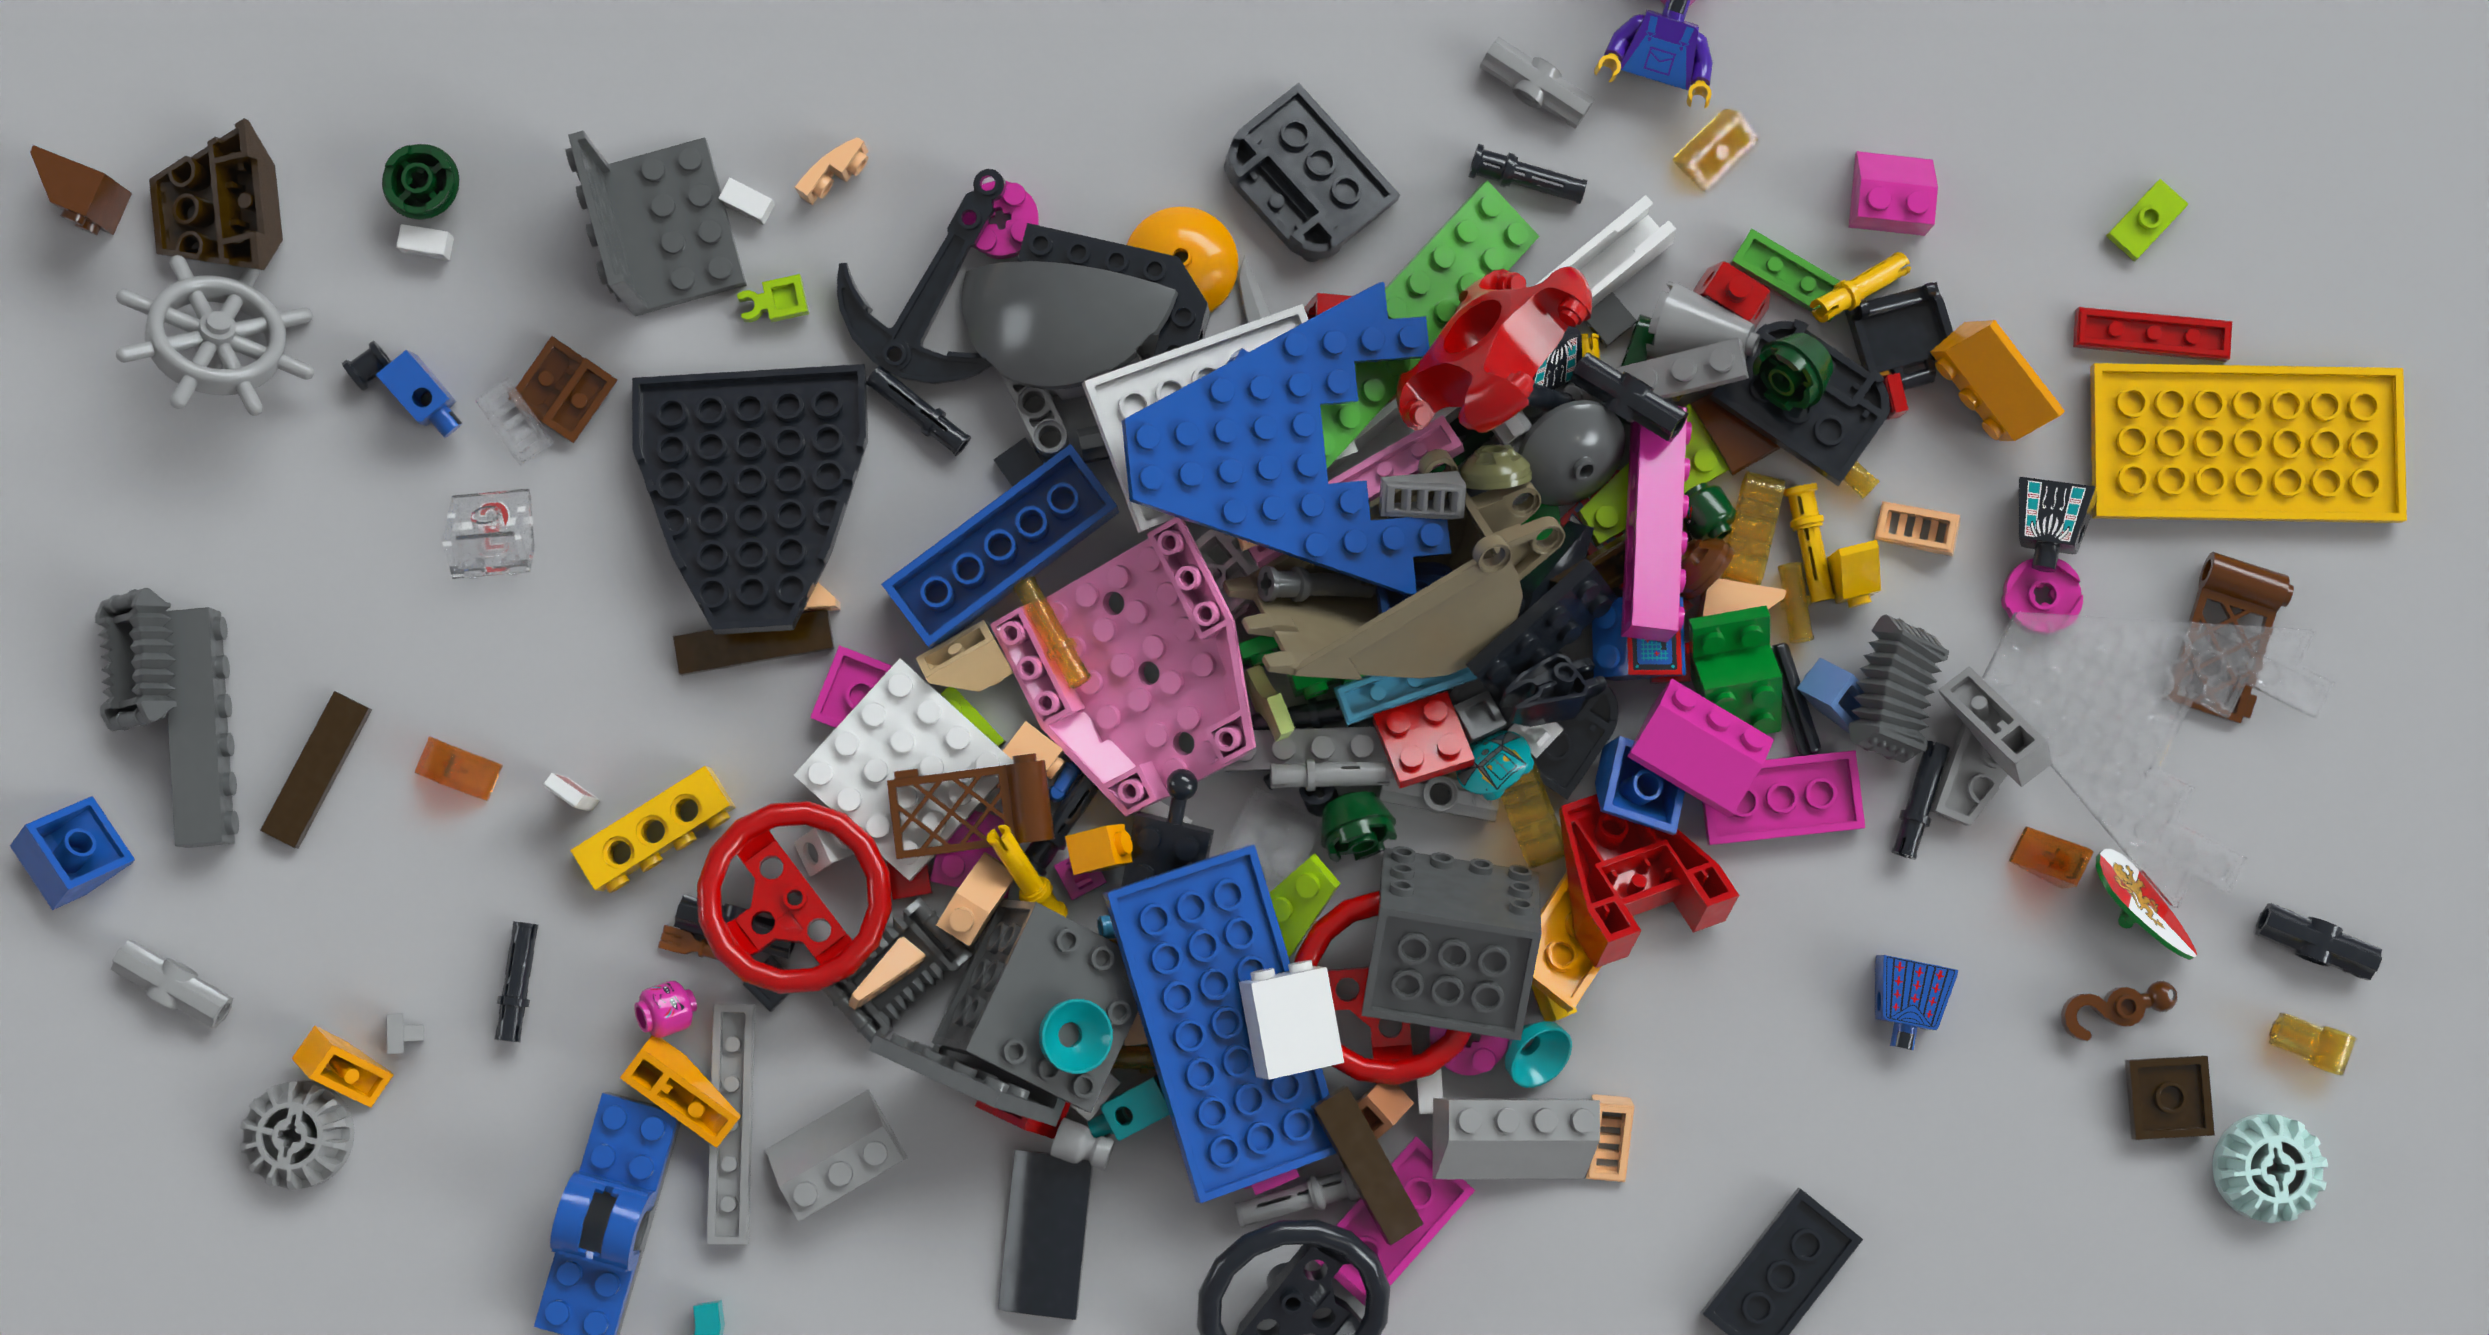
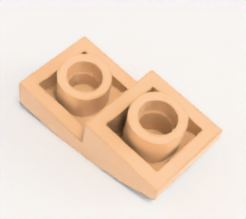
[795,137,868,205]

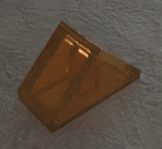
[415,736,503,801]
[2009,826,2094,889]

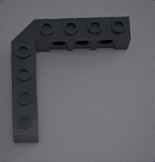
[1018,223,1210,356]

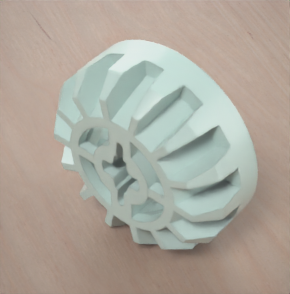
[2212,1114,2328,1223]

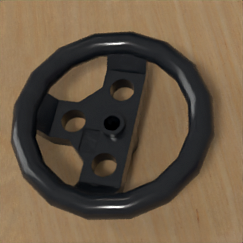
[1197,1219,1390,1335]

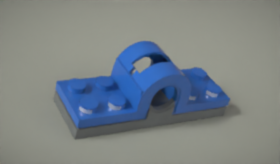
[534,1092,681,1335]

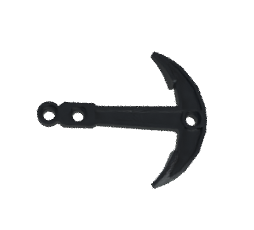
[837,169,1006,384]

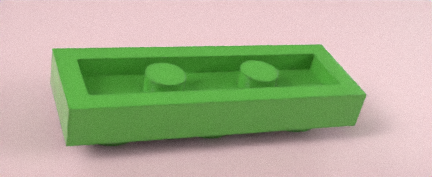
[1730,228,1840,323]

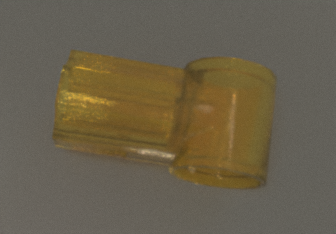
[2269,1013,2357,1076]

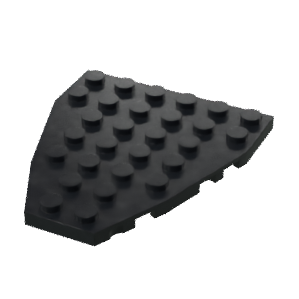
[632,364,868,635]

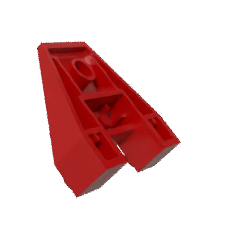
[1559,794,1740,968]

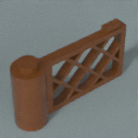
[2164,552,2294,723]
[887,753,1055,859]

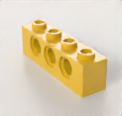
[570,766,736,893]

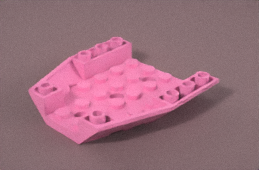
[990,517,1256,817]

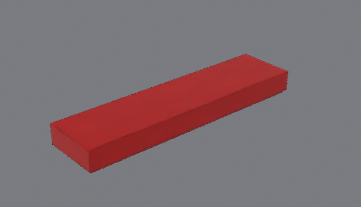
[2073,307,2233,362]

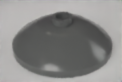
[1518,400,1625,506]

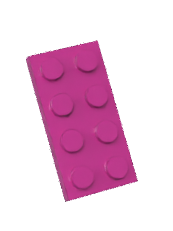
[1702,750,1866,846]
[1315,1136,1475,1306]

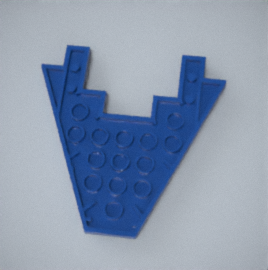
[1121,282,1451,596]

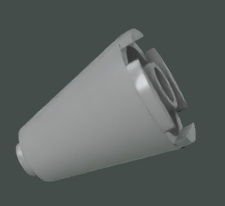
[1646,281,1760,360]

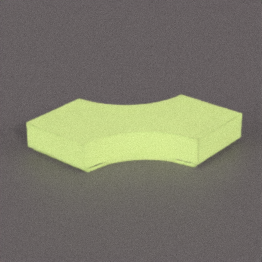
[1244,665,1295,742]

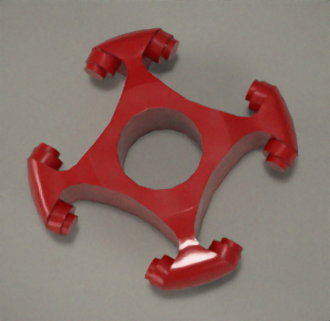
[1396,266,1592,433]

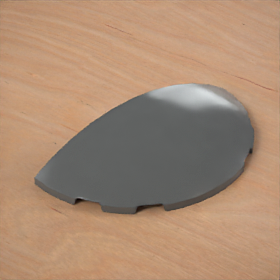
[962,261,1178,390]

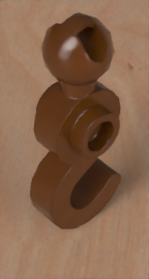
[2061,981,2178,1041]

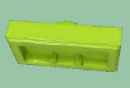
[2106,178,2189,261]

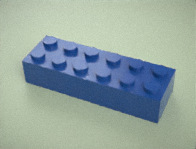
[881,444,1119,649]

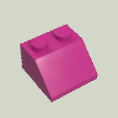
[1848,151,1938,236]

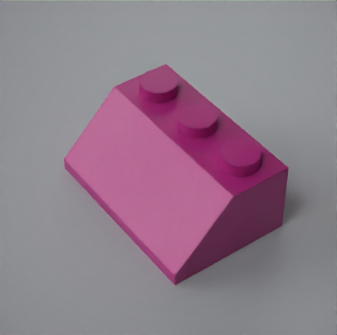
[1627,679,1774,818]

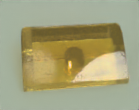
[1673,109,1759,192]

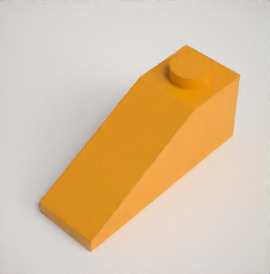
[620,1035,741,1148]

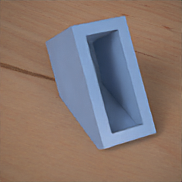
[1797,658,1864,734]

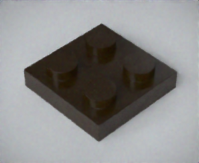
[2125,1055,2215,1140]

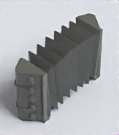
[95,588,177,731]
[1849,615,1949,763]
[822,897,973,1044]

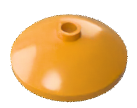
[1127,207,1238,313]

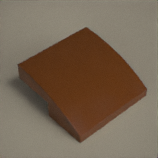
[508,336,617,443]
[1691,392,1781,476]

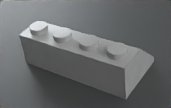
[1432,1098,1600,1179]

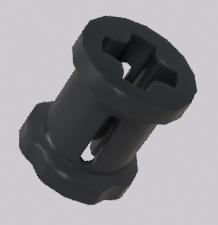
[342,340,392,391]

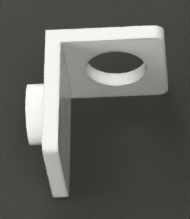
[794,828,855,876]

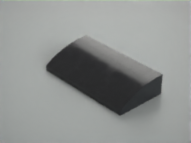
[998,1149,1093,1320]

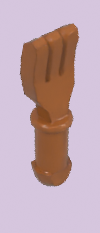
[658,925,718,960]

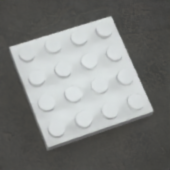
[794,658,1013,881]

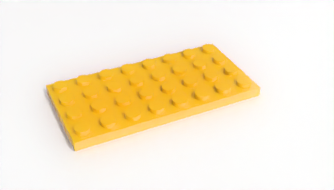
[2090,363,2407,523]

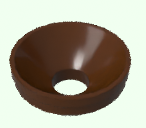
[1680,538,1734,600]

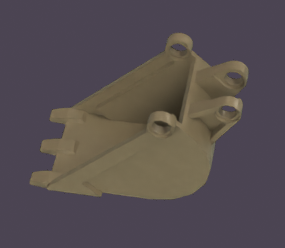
[1222,449,1565,680]

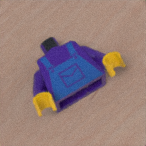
[1594,0,1713,109]

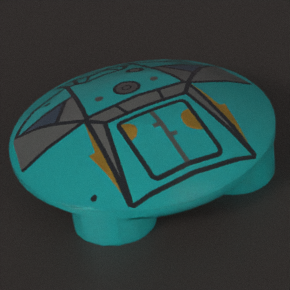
[1456,731,1534,800]

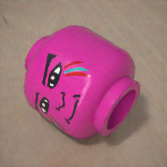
[634,981,697,1038]

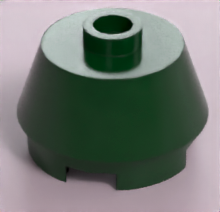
[382,144,460,220]
[1753,333,1833,411]
[1321,791,1397,862]

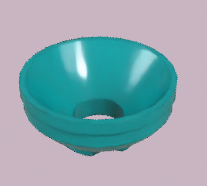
[1039,999,1113,1074]
[1505,1021,1572,1088]

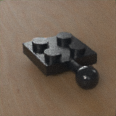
[1121,769,1214,887]

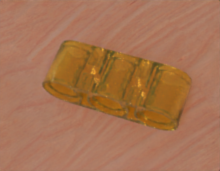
[1720,471,1785,585]
[1501,754,1565,869]

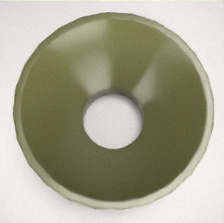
[1460,445,1532,490]

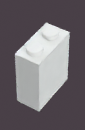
[1239,960,1344,1080]

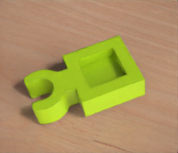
[737,274,809,322]

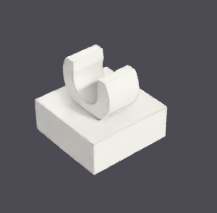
[1508,722,1564,758]

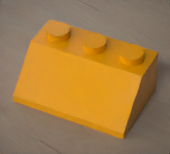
[1930,320,2065,441]

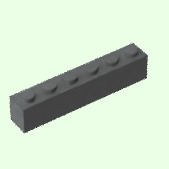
[162,607,239,848]

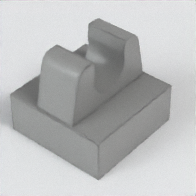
[387,1013,424,1054]

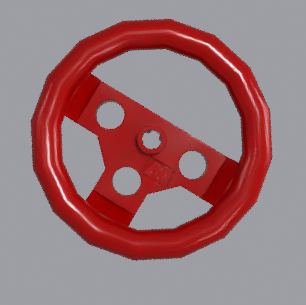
[697,801,892,994]
[1294,890,1472,1085]

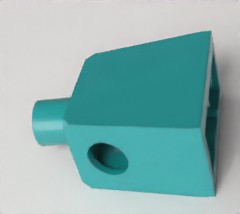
[1087,1075,1169,1141]

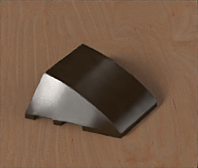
[149,118,283,270]

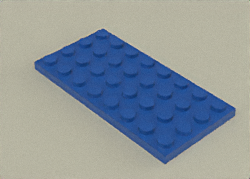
[1103,844,1337,1204]

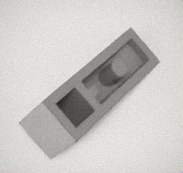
[1939,666,2052,787]

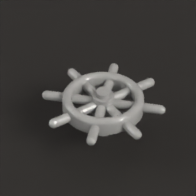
[116,255,315,416]

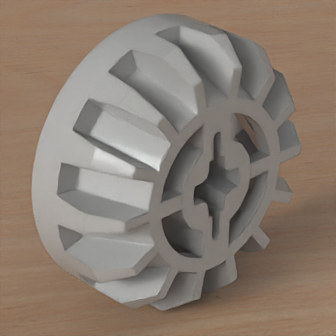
[240,1081,354,1190]

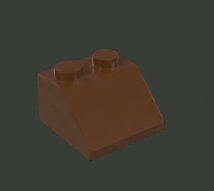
[30,145,132,235]

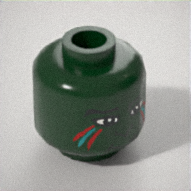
[1684,483,1737,540]

